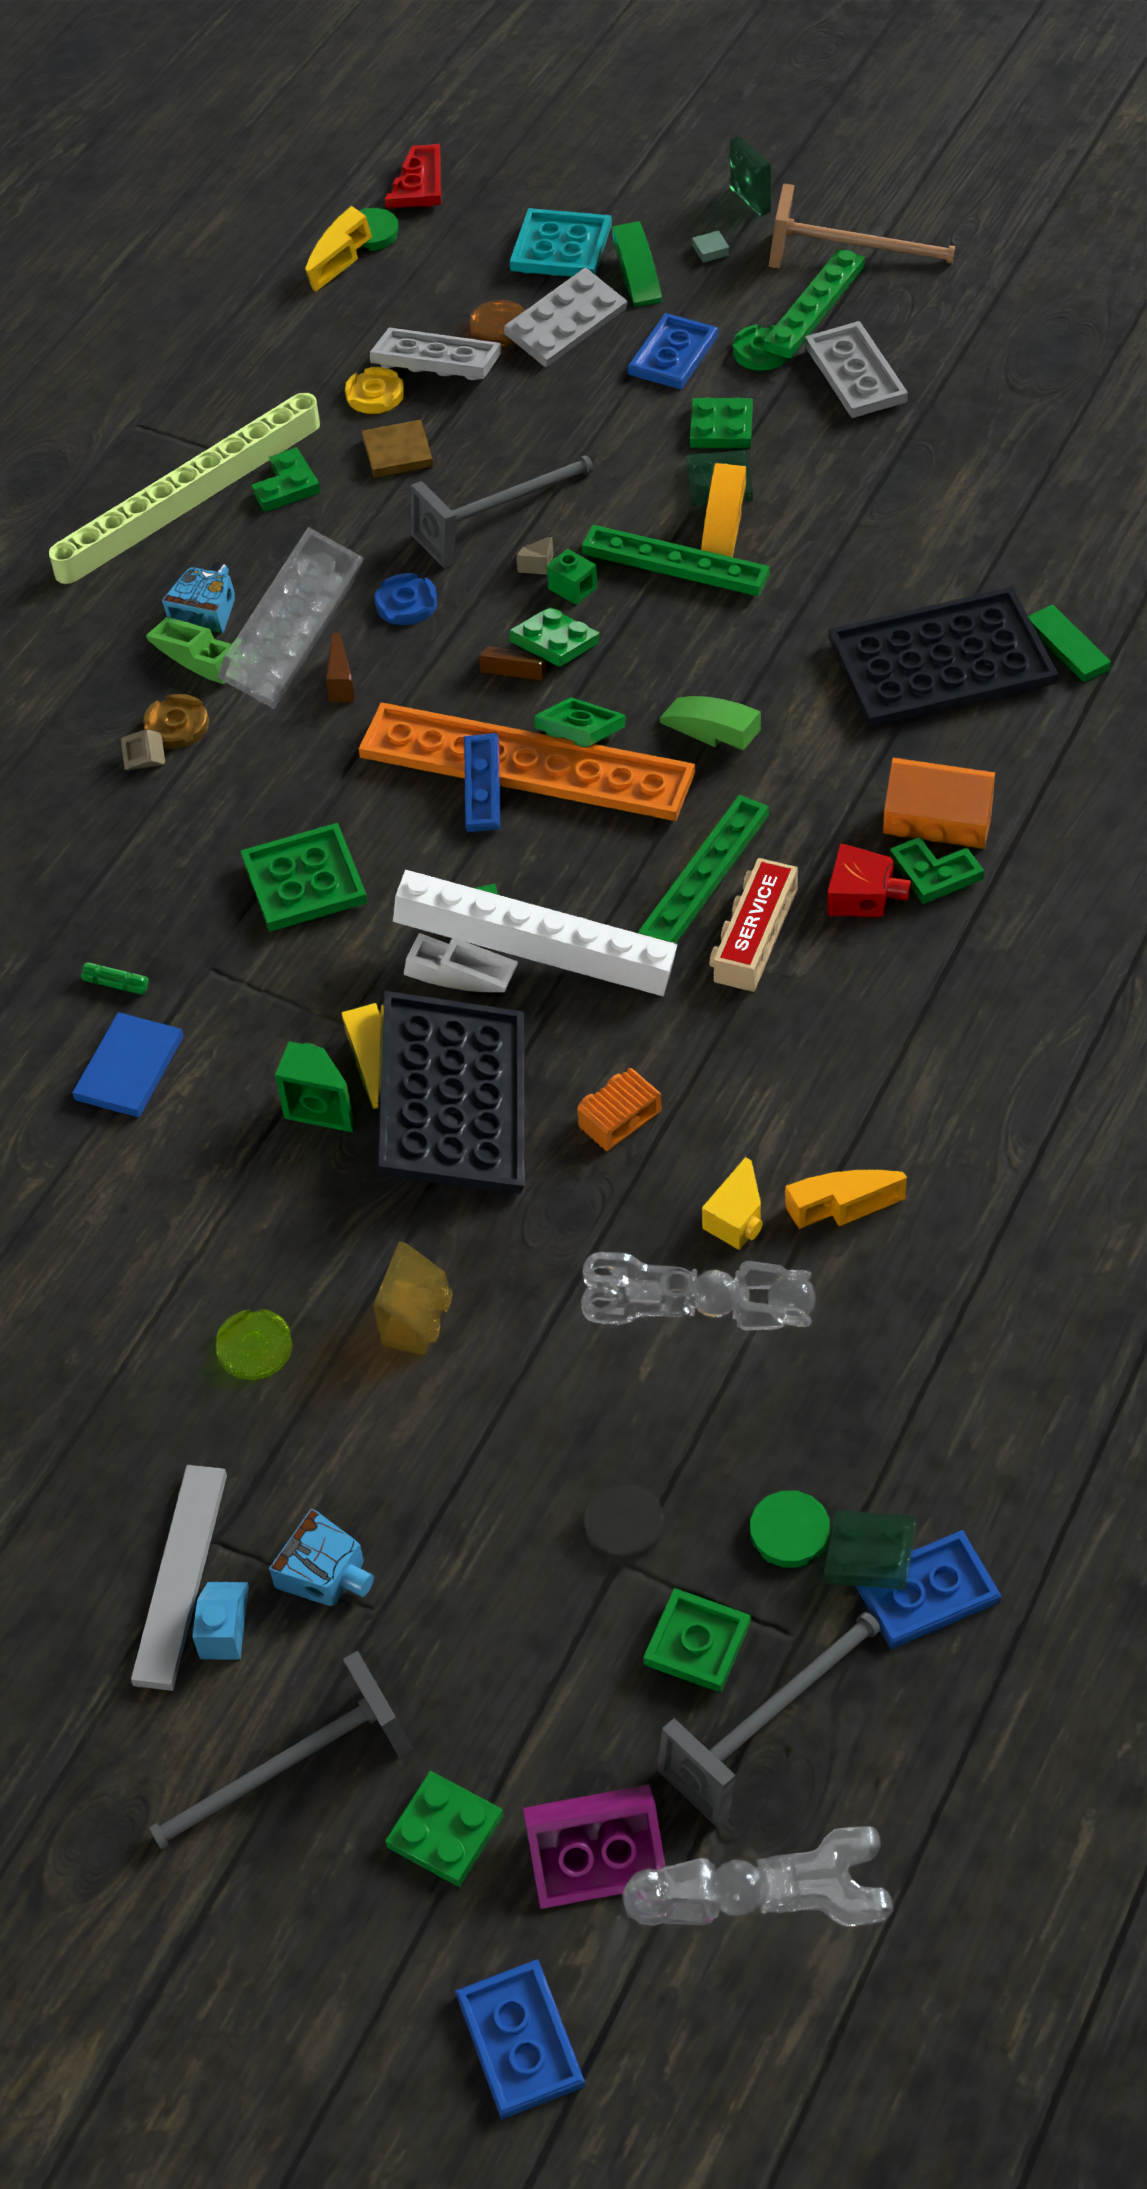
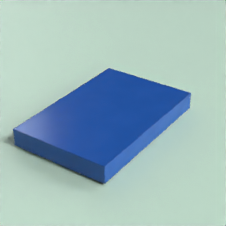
[627,313,718,390]
[73,1012,184,1118]
[853,1530,1001,1650]
[455,1959,586,2120]

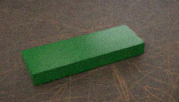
[1028,604,1111,683]

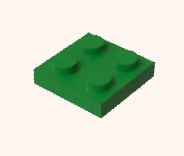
[690,397,753,448]
[509,607,600,667]
[534,697,626,747]
[643,1588,751,1693]
[385,1771,504,1887]

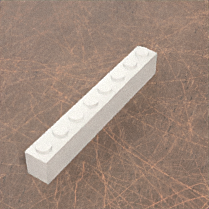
[393,869,677,996]

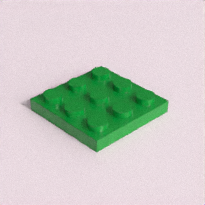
[241,823,368,932]

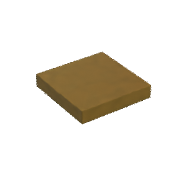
[362,420,433,478]

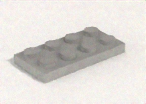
[504,267,627,368]
[805,321,908,418]
[370,328,501,380]

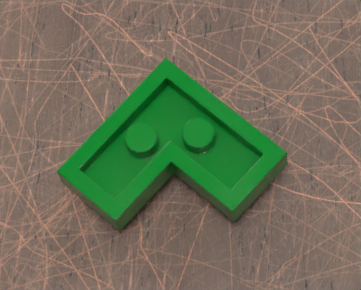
[252,447,321,512]
[889,837,984,904]

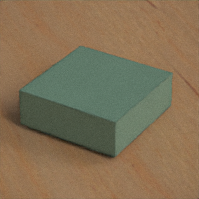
[692,231,729,263]

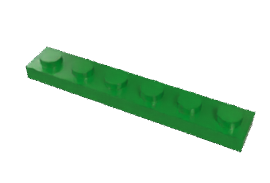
[763,249,865,359]
[581,525,770,596]
[638,795,769,944]

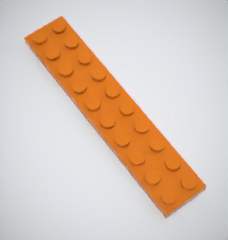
[359,702,695,821]

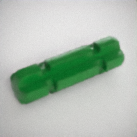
[81,962,149,995]

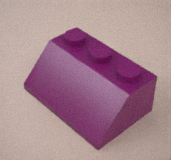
[523,1784,668,1909]

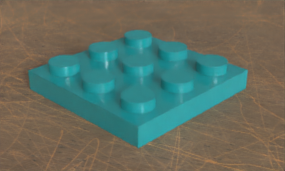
[510,208,612,277]

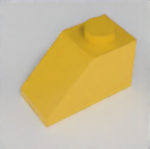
[702,1157,763,1250]

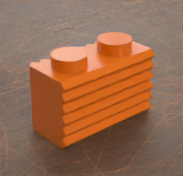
[577,1068,662,1151]

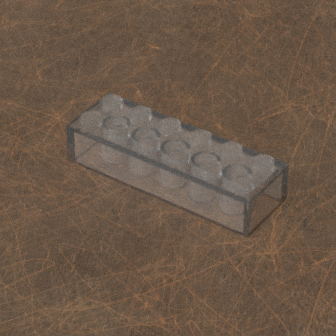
[217,527,364,709]

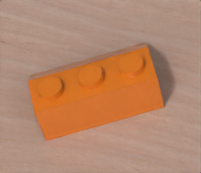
[883,758,995,849]

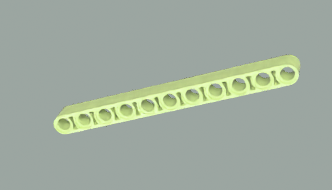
[49,393,320,584]

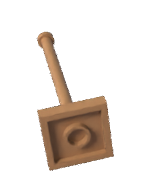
[769,184,955,269]

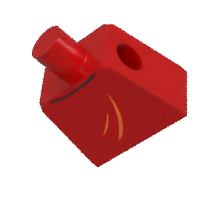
[827,844,911,917]

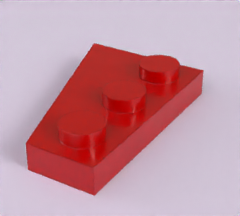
[385,144,442,209]

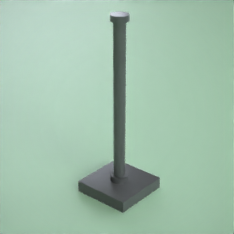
[411,455,593,569]
[657,1612,880,1828]
[149,1650,413,1849]

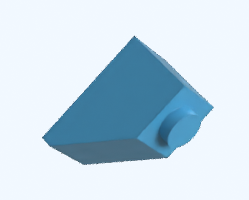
[192,1582,249,1660]

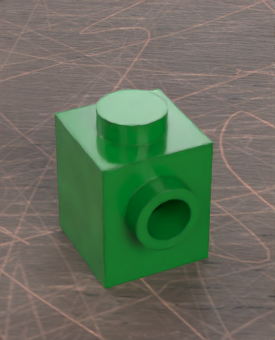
[547,549,597,606]

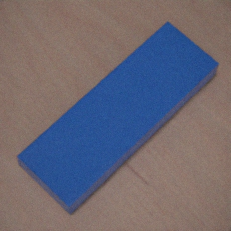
[464,733,500,832]

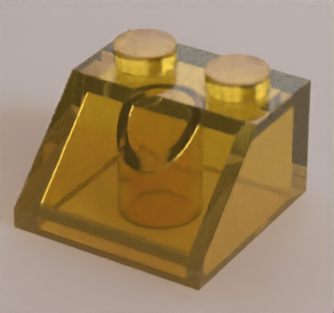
[374,1242,452,1355]

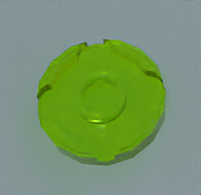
[216,1309,293,1380]

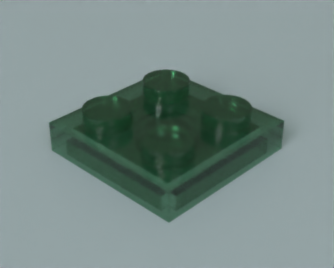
[728,136,771,216]
[686,450,753,506]
[824,1510,917,1590]

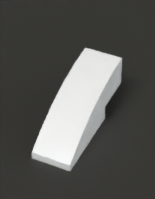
[404,933,518,992]

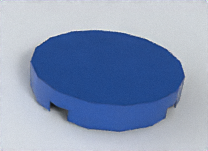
[374,573,438,625]

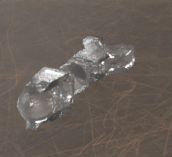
[581,1252,816,1330]
[623,1826,894,1927]

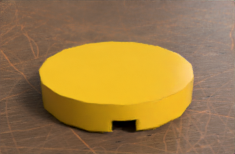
[345,367,405,414]

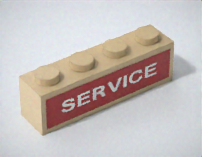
[709,858,798,992]

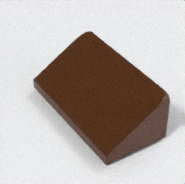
[479,646,549,681]

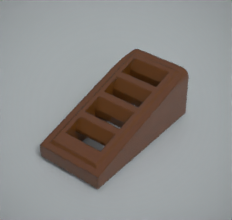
[326,633,355,702]

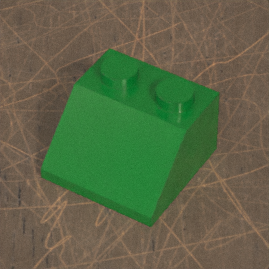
[275,1041,355,1132]

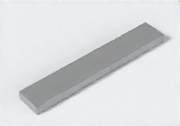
[131,1465,227,1691]

